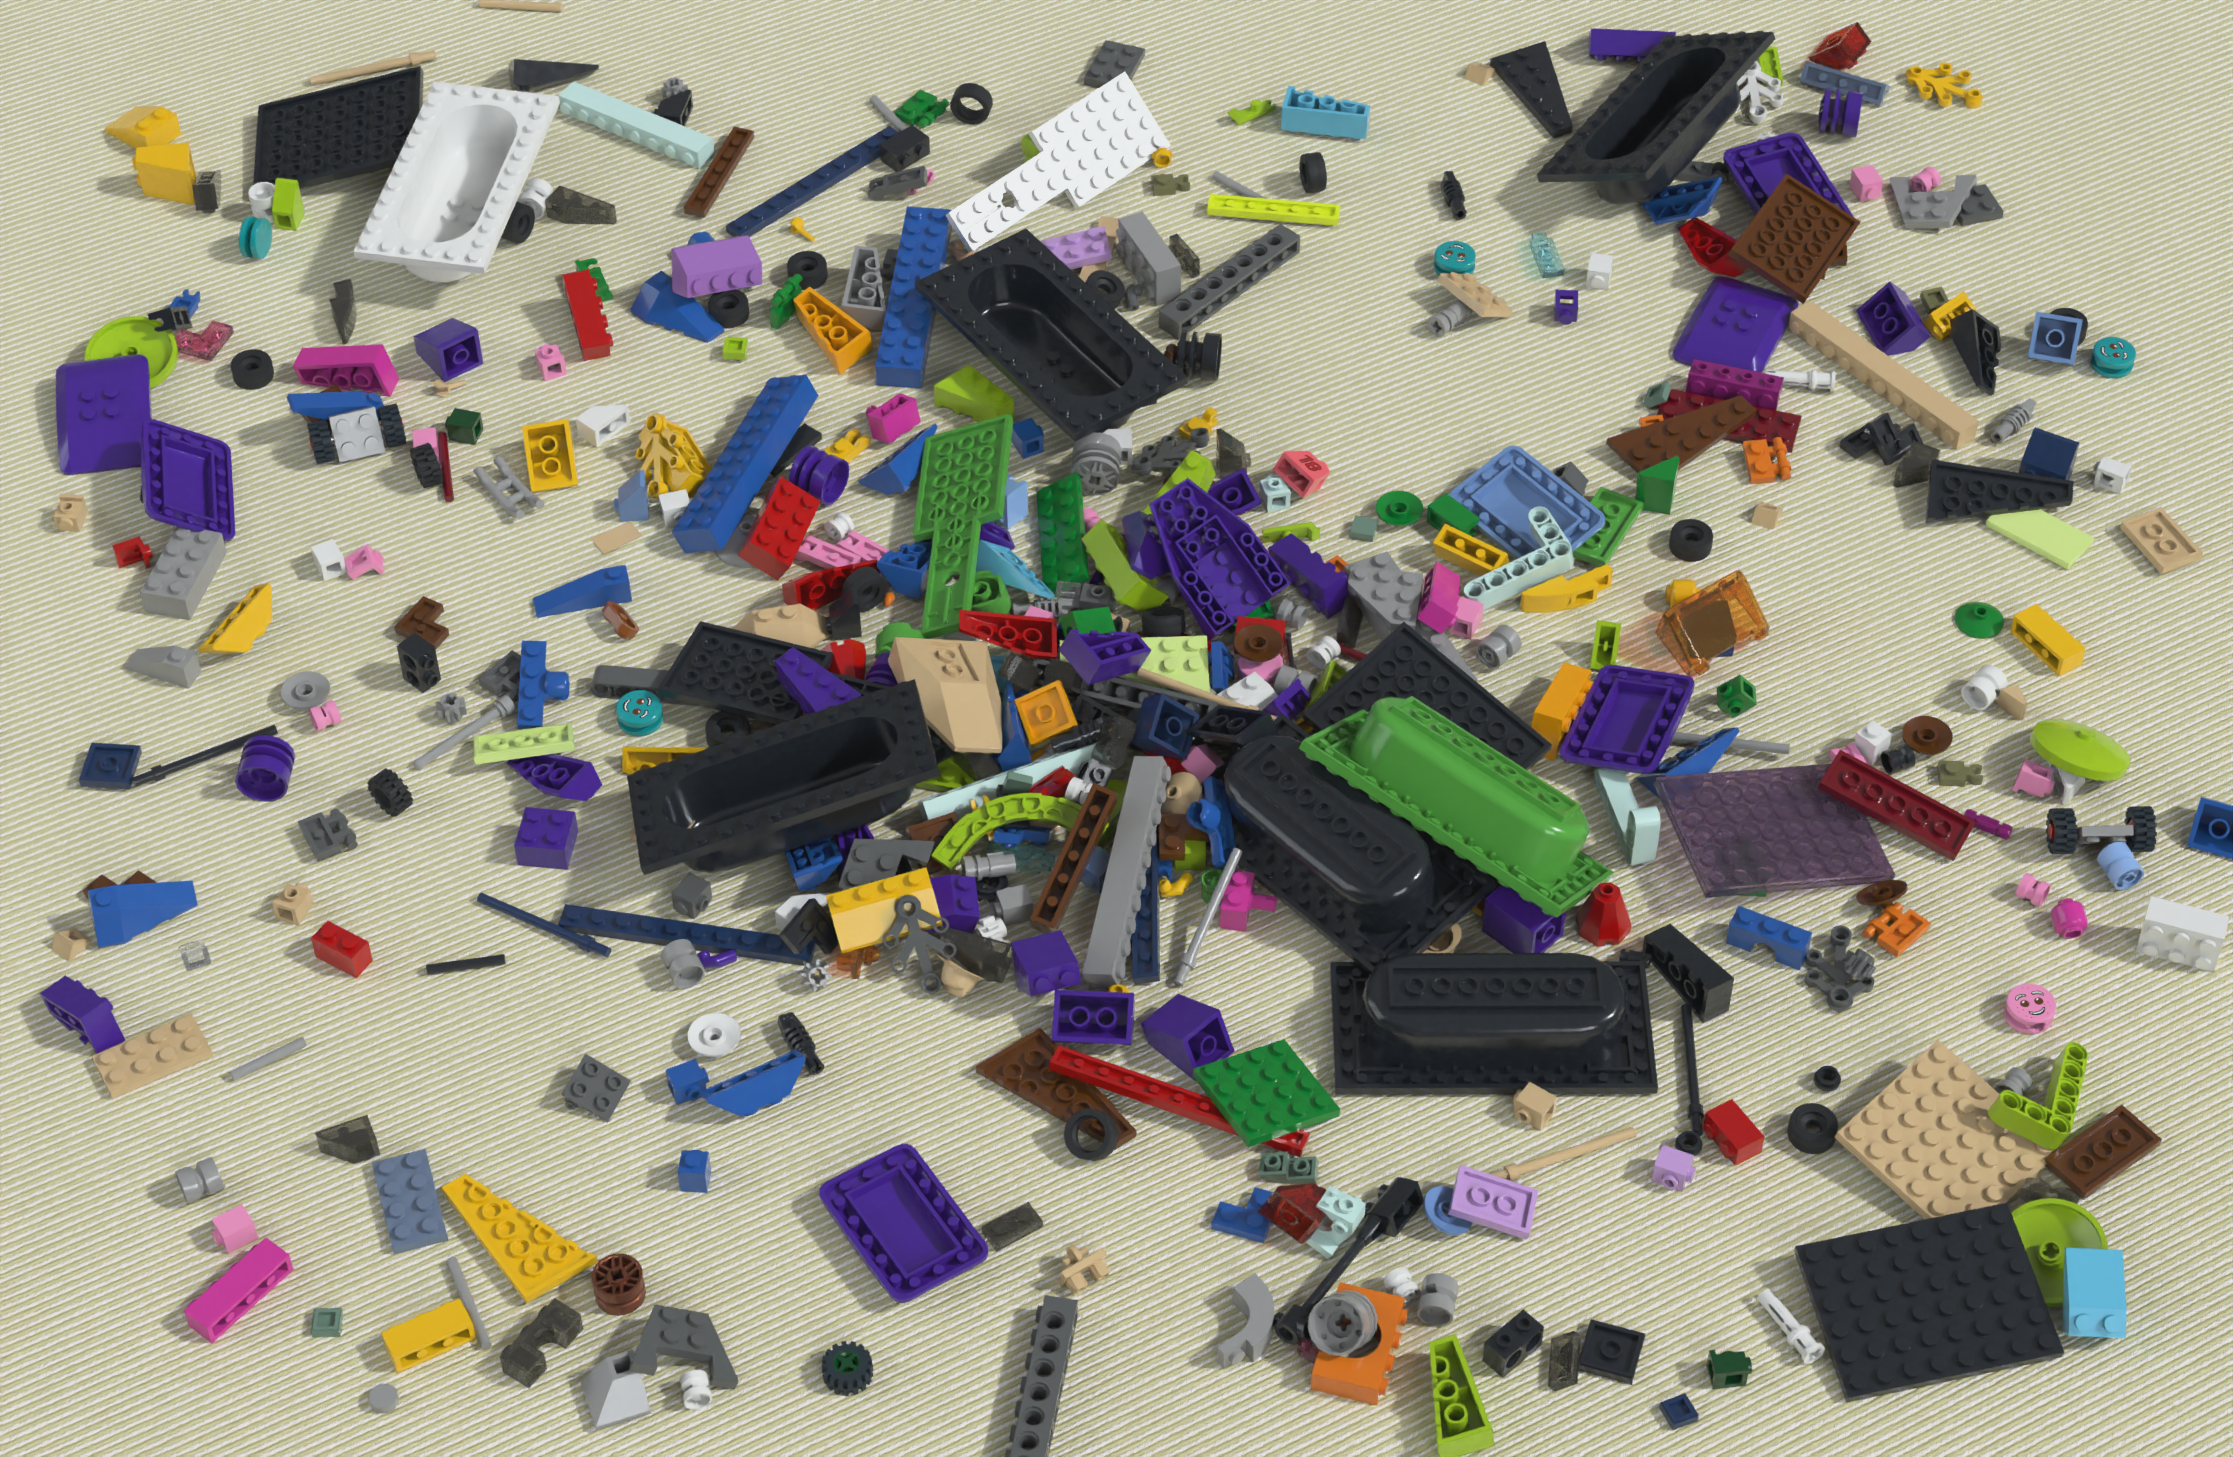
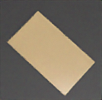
[591,521,642,554]

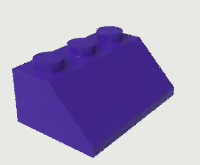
[1856,281,1931,356]
[1052,990,1135,1046]

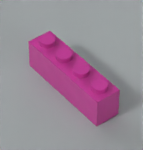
[1417,562,1461,634]
[184,1238,293,1343]

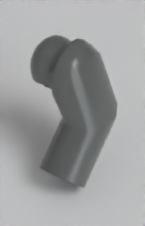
[1125,284,1143,311]

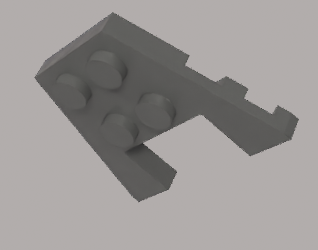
[837,838,935,891]
[629,1304,738,1389]

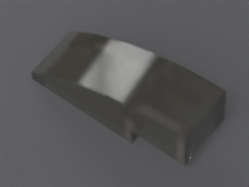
[329,279,357,344]

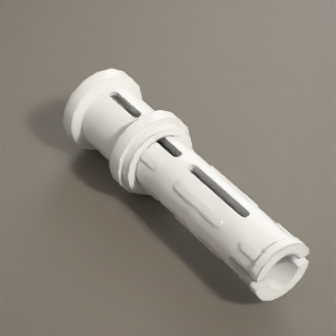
[1766,369,1836,392]
[1757,1289,1825,1364]

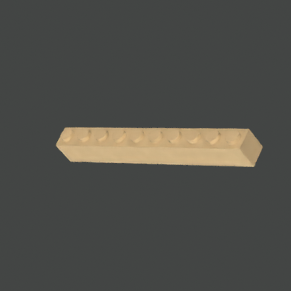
[1788,301,1979,450]

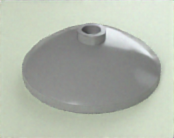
[714,514,757,568]

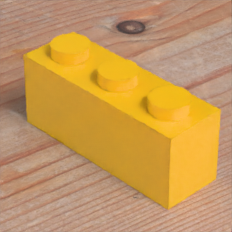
[1433,524,1509,576]
[2010,604,2086,677]
[381,1298,476,1373]

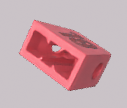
[1273,451,1330,498]

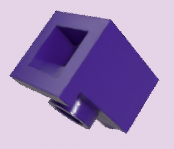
[1554,290,1578,325]

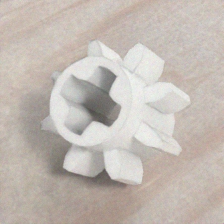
[975,915,1007,948]

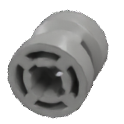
[1276,599,1309,630]
[1995,1067,2033,1096]

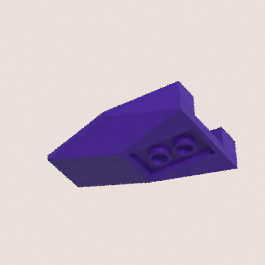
[1149,478,1291,641]

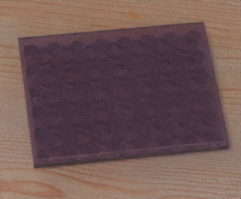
[1654,764,1895,898]

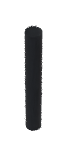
[426,954,506,975]

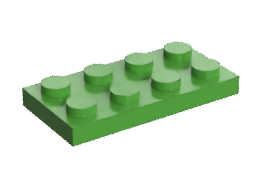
[1572,487,1644,567]

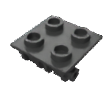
[562,1053,631,1122]

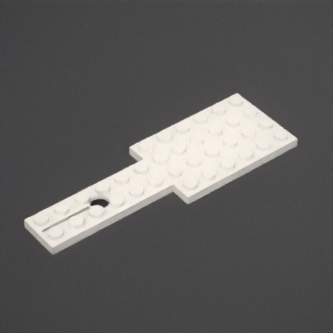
[945,72,1171,253]

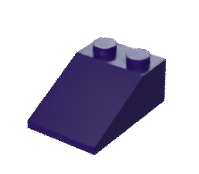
[924,875,980,936]

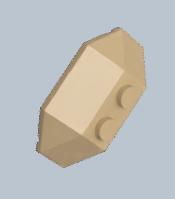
[732,604,829,648]

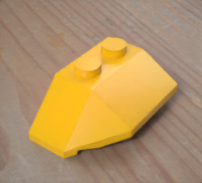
[198,583,272,655]

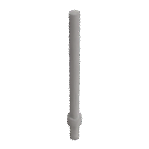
[1671,732,1790,754]
[1173,848,1242,987]

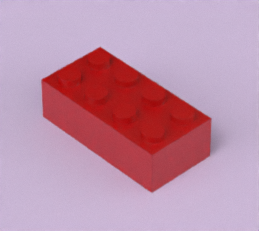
[738,476,821,581]

